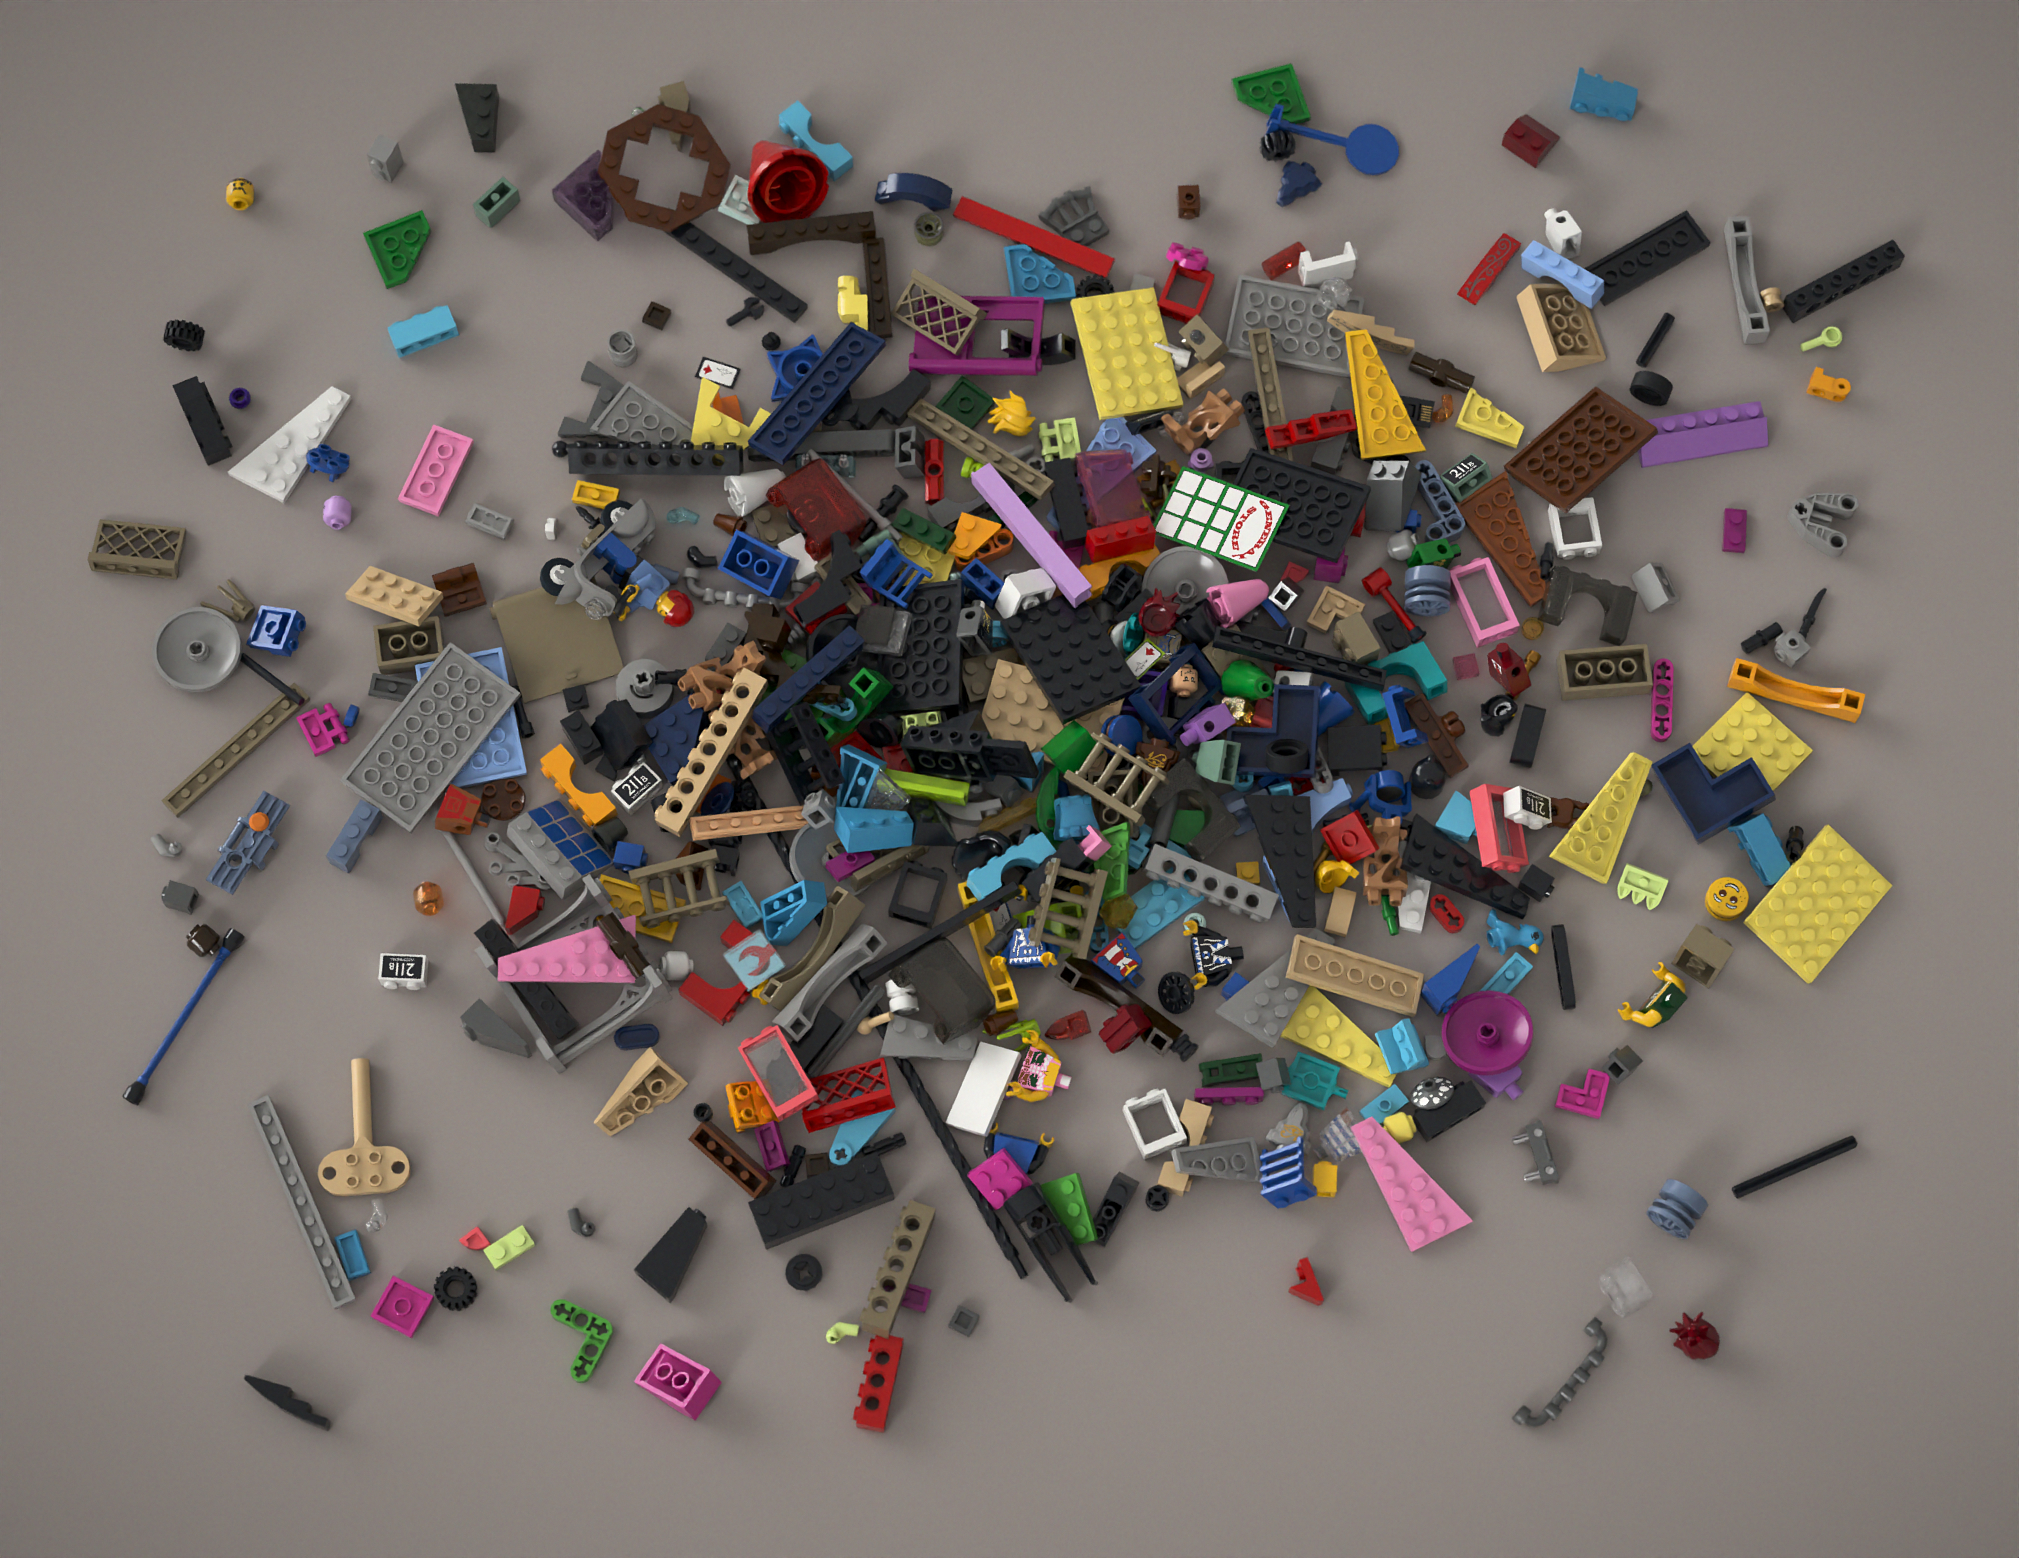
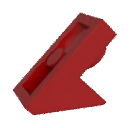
[1288,1257,1324,1306]

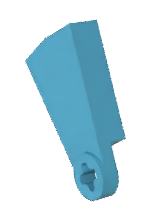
[829,1090,896,1167]

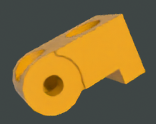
[1806,367,1851,402]

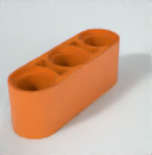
[955,529,1014,572]

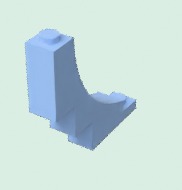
[1262,778,1353,922]

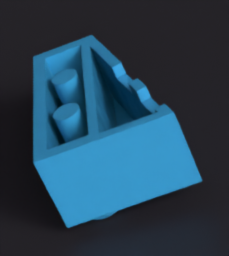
[1569,67,1638,121]
[836,744,888,809]
[834,807,914,853]
[1727,813,1793,886]
[760,880,827,946]

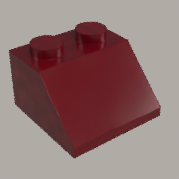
[1502,114,1560,168]

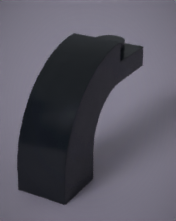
[1001,328,1076,365]

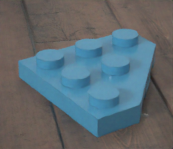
[1004,244,1076,304]

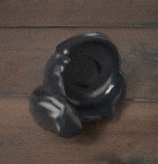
[1480,694,1518,737]

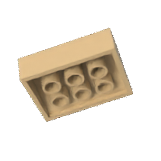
[1516,284,1606,372]

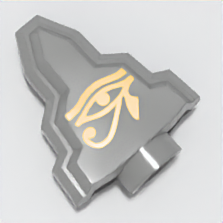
[1265,1103,1311,1158]

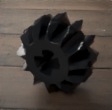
[1260,130,1296,162]

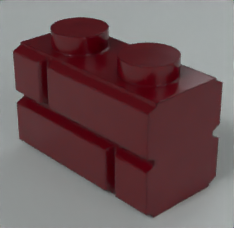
[1098,1004,1152,1054]

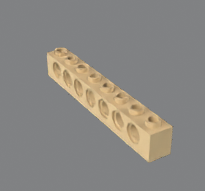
[654,668,769,837]

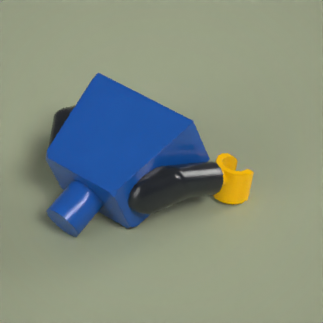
[983,1122,1054,1175]

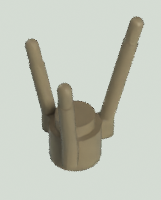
[200,579,255,622]

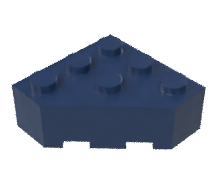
[643,693,709,786]

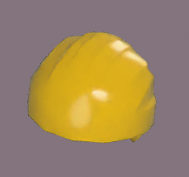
[1315,860,1359,893]

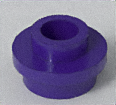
[229,388,251,409]

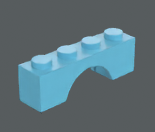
[779,100,853,181]
[966,832,1056,901]

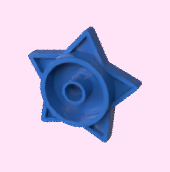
[767,334,823,402]

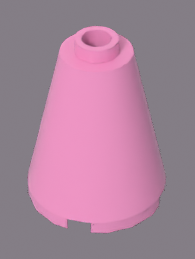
[1206,579,1269,628]

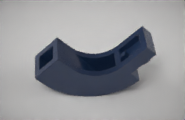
[875,173,953,212]

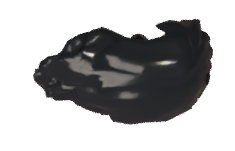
[951,830,1011,881]

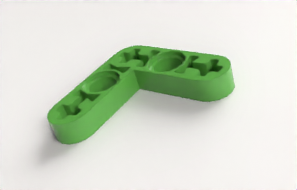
[550,1299,613,1383]

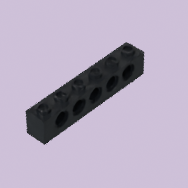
[1783,239,1905,323]
[474,919,579,1039]

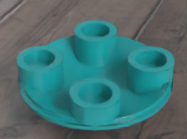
[1123,613,1145,656]

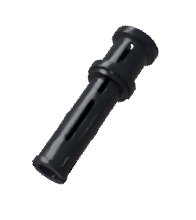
[855,484,909,543]

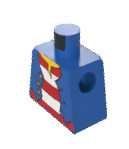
[1091,932,1145,989]

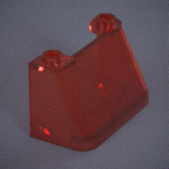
[765,458,866,562]

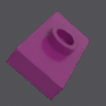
[825,851,875,883]

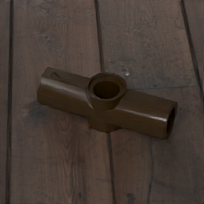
[1408,352,1475,394]
[596,912,652,979]

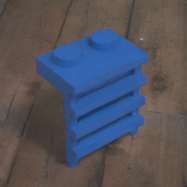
[860,539,933,609]
[1260,1136,1317,1209]

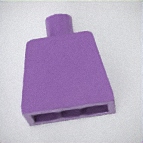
[1180,703,1236,746]
[1468,1065,1523,1101]

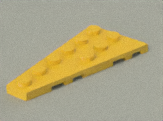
[1345,329,1426,460]

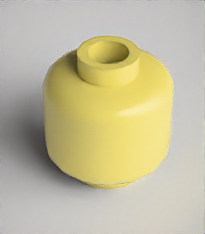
[1383,1112,1416,1144]

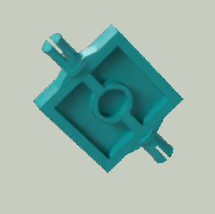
[1281,1051,1349,1111]

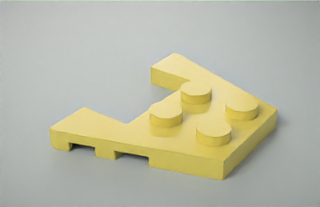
[691,377,771,462]

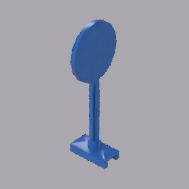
[1264,104,1399,175]

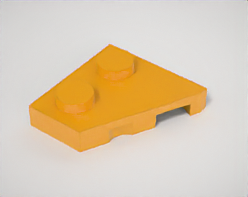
[948,512,1002,560]

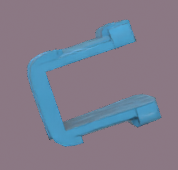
[1053,795,1100,842]

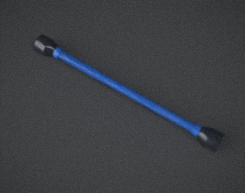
[122,928,245,1106]

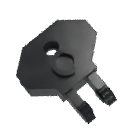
[1101,563,1144,612]

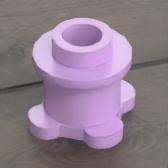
[1188,448,1214,474]

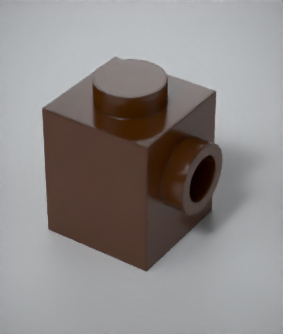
[1177,185,1200,220]

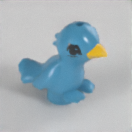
[1486,908,1544,956]

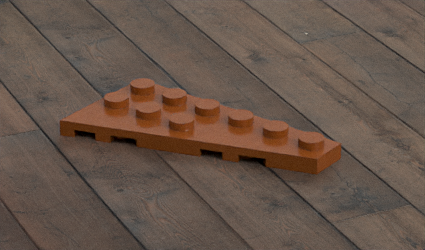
[1455,471,1549,608]

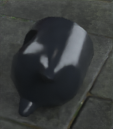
[1408,754,1447,799]

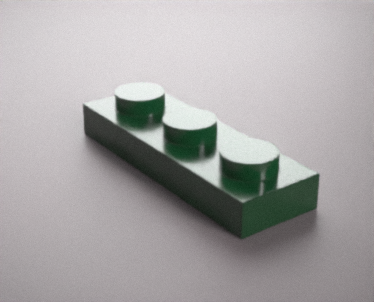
[891,508,956,555]

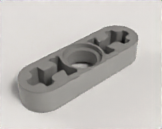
[1310,746,1334,793]

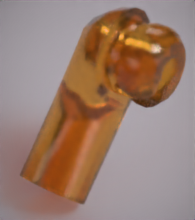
[1432,394,1453,423]

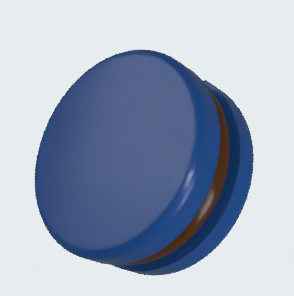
[1101,715,1143,756]

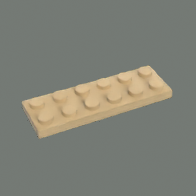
[1286,934,1424,1017]

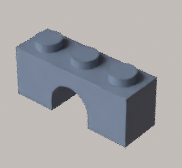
[326,799,384,873]

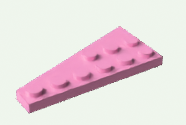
[498,915,636,983]
[1350,1117,1473,1252]

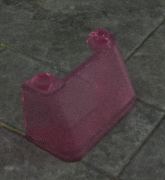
[1074,449,1152,528]

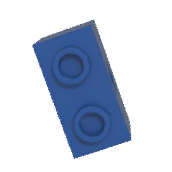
[961,558,1004,610]

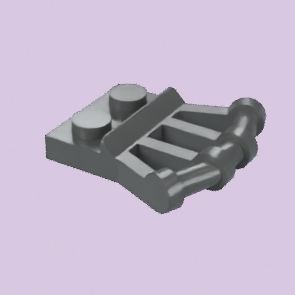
[1038,186,1109,247]

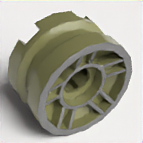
[914,212,944,246]

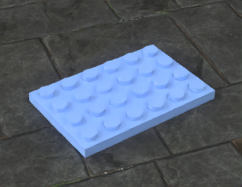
[415,647,527,792]

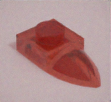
[1045,1010,1091,1040]

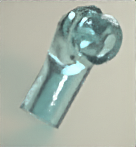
[666,507,700,524]

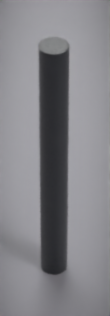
[240,653,305,706]

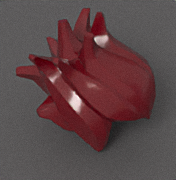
[1139,588,1180,638]
[1669,1312,1720,1360]

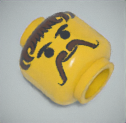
[226,178,254,210]

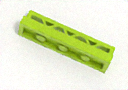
[877,769,971,807]

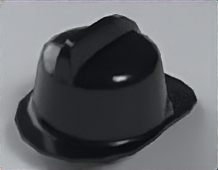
[858,712,903,748]

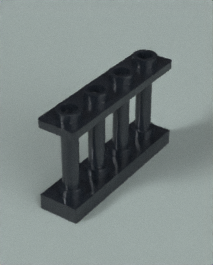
[765,702,845,806]

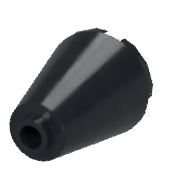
[1174,598,1220,651]

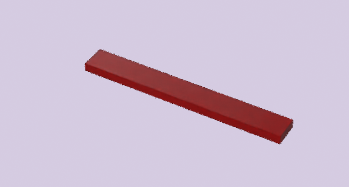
[953,196,1115,279]

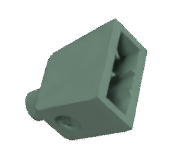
[1192,740,1241,785]

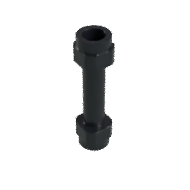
[511,685,535,738]

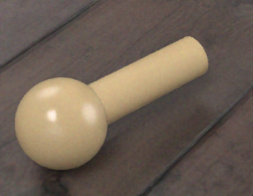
[857,1011,894,1035]

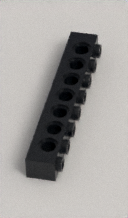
[568,440,744,476]

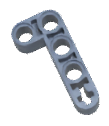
[1415,460,1465,543]

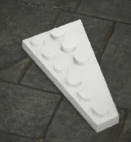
[228,386,352,504]

